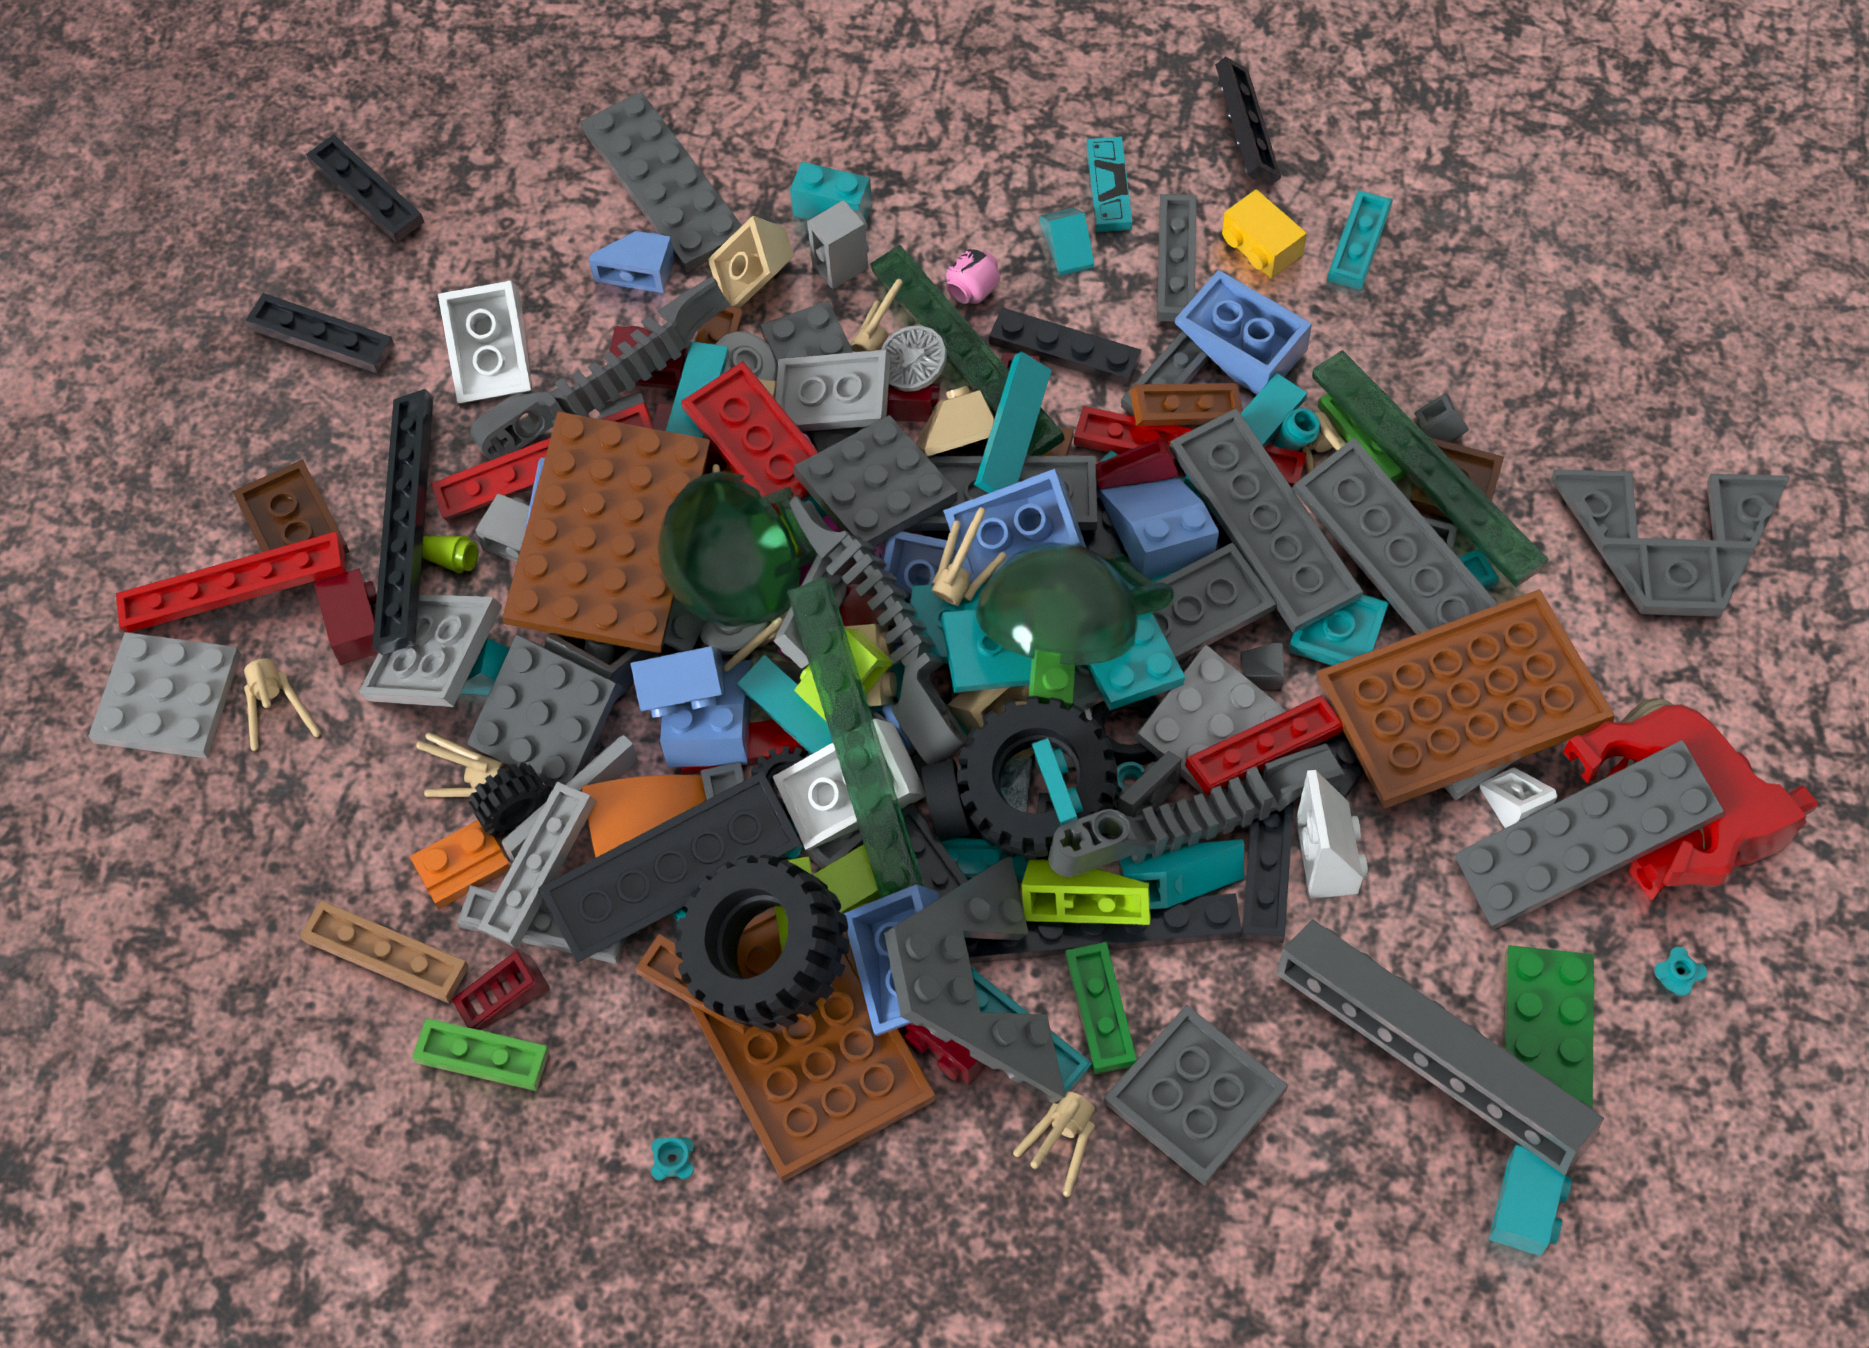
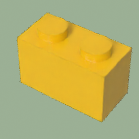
[1222,189,1307,279]

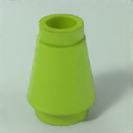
[422,535,479,573]

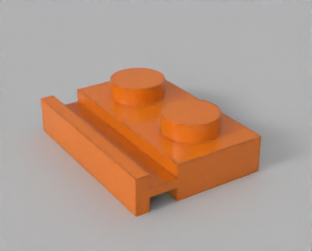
[409,820,510,910]

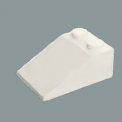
[438,281,532,404]
[773,719,926,850]
[1295,770,1368,899]

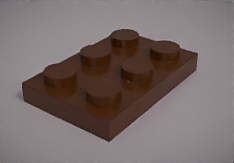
[232,459,350,555]

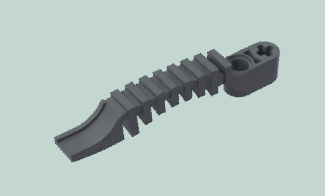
[470,277,730,460]
[789,496,968,765]
[1048,744,1344,877]

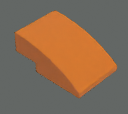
[581,775,707,858]

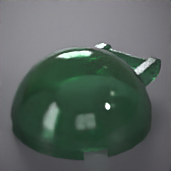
[657,472,817,628]
[976,542,1174,665]

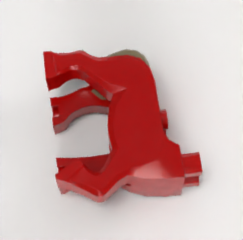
[1563,698,1818,902]

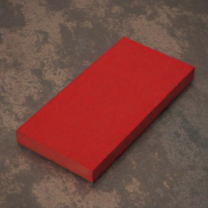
[681,361,818,520]

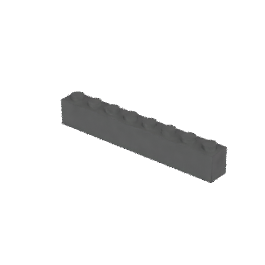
[1276,919,1604,1176]

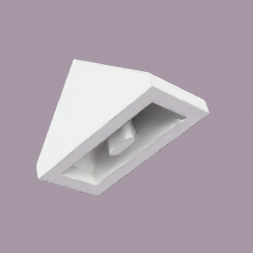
[1480,767,1557,828]

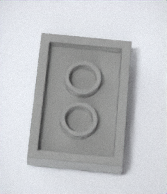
[775,350,891,432]

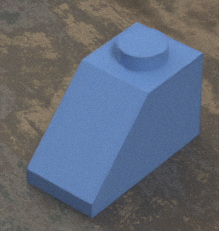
[589,231,675,293]

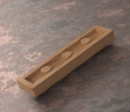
[299,900,469,1003]

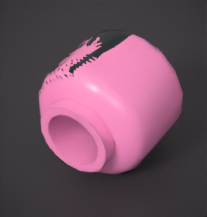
[946,249,1000,304]

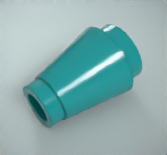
[1274,408,1320,451]

